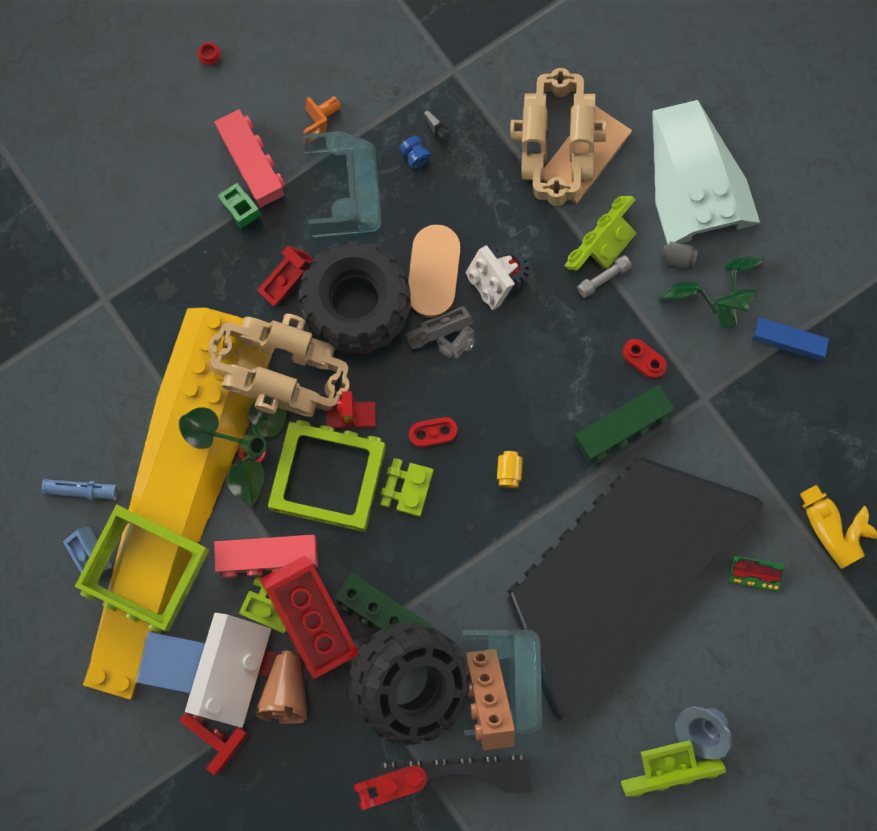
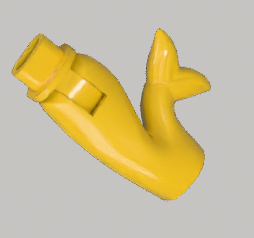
[800,485,877,569]

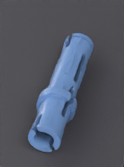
[41,479,118,500]

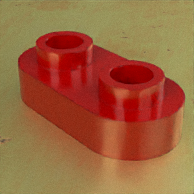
[622,339,667,380]
[409,417,457,448]

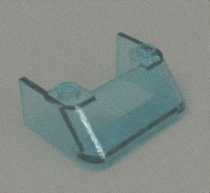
[302,131,382,237]
[463,629,542,736]

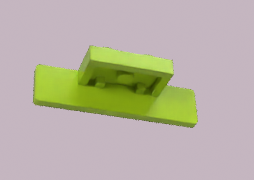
[564,196,636,270]
[621,740,726,797]

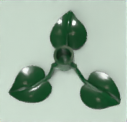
[659,256,765,328]
[179,397,287,506]

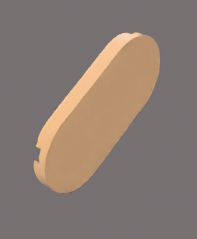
[408,225,460,318]

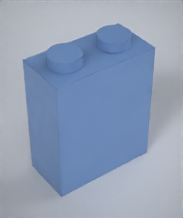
[136,632,205,694]

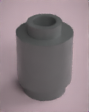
[661,241,698,269]

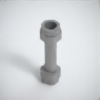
[577,255,632,298]

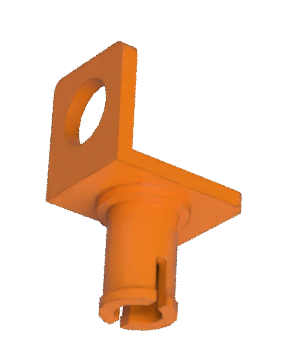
[303,96,341,143]

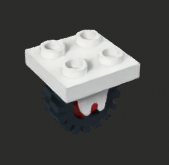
[465,245,530,310]

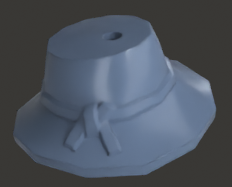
[675,706,732,760]

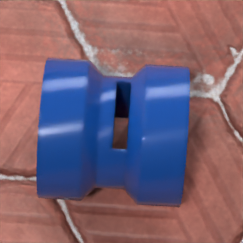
[399,135,431,168]

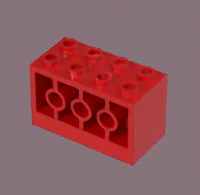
[259,556,359,679]

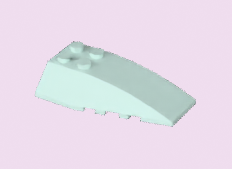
[652,100,760,245]

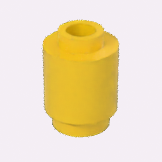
[497,451,523,488]

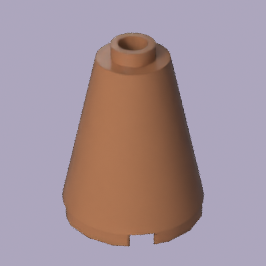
[256,651,308,724]

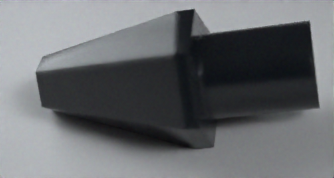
[424,110,450,141]

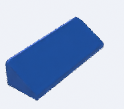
[752,317,829,362]

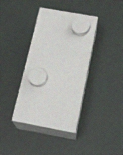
[185,613,271,728]

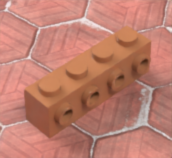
[466,649,515,751]

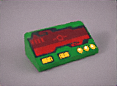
[729,556,785,592]

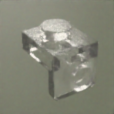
[438,325,475,359]

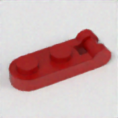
[353,766,427,811]

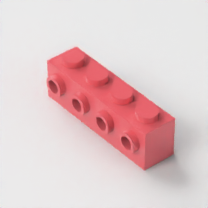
[214,109,285,208]
[214,535,318,578]

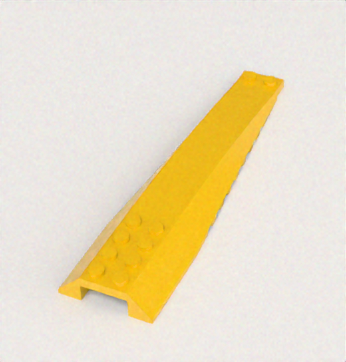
[83,308,273,700]

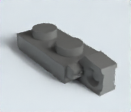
[405,306,473,349]

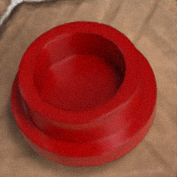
[197,42,221,65]

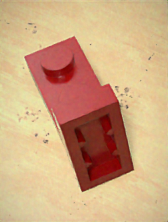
[257,246,313,307]
[326,391,376,429]
[179,713,249,775]

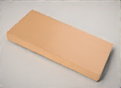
[542,106,632,204]

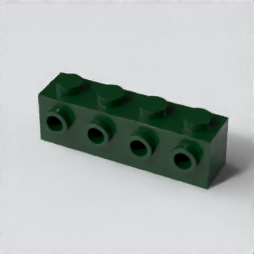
[574,384,675,463]
[335,573,436,631]

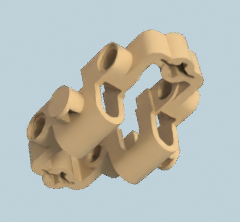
[510,68,606,206]
[208,314,349,417]

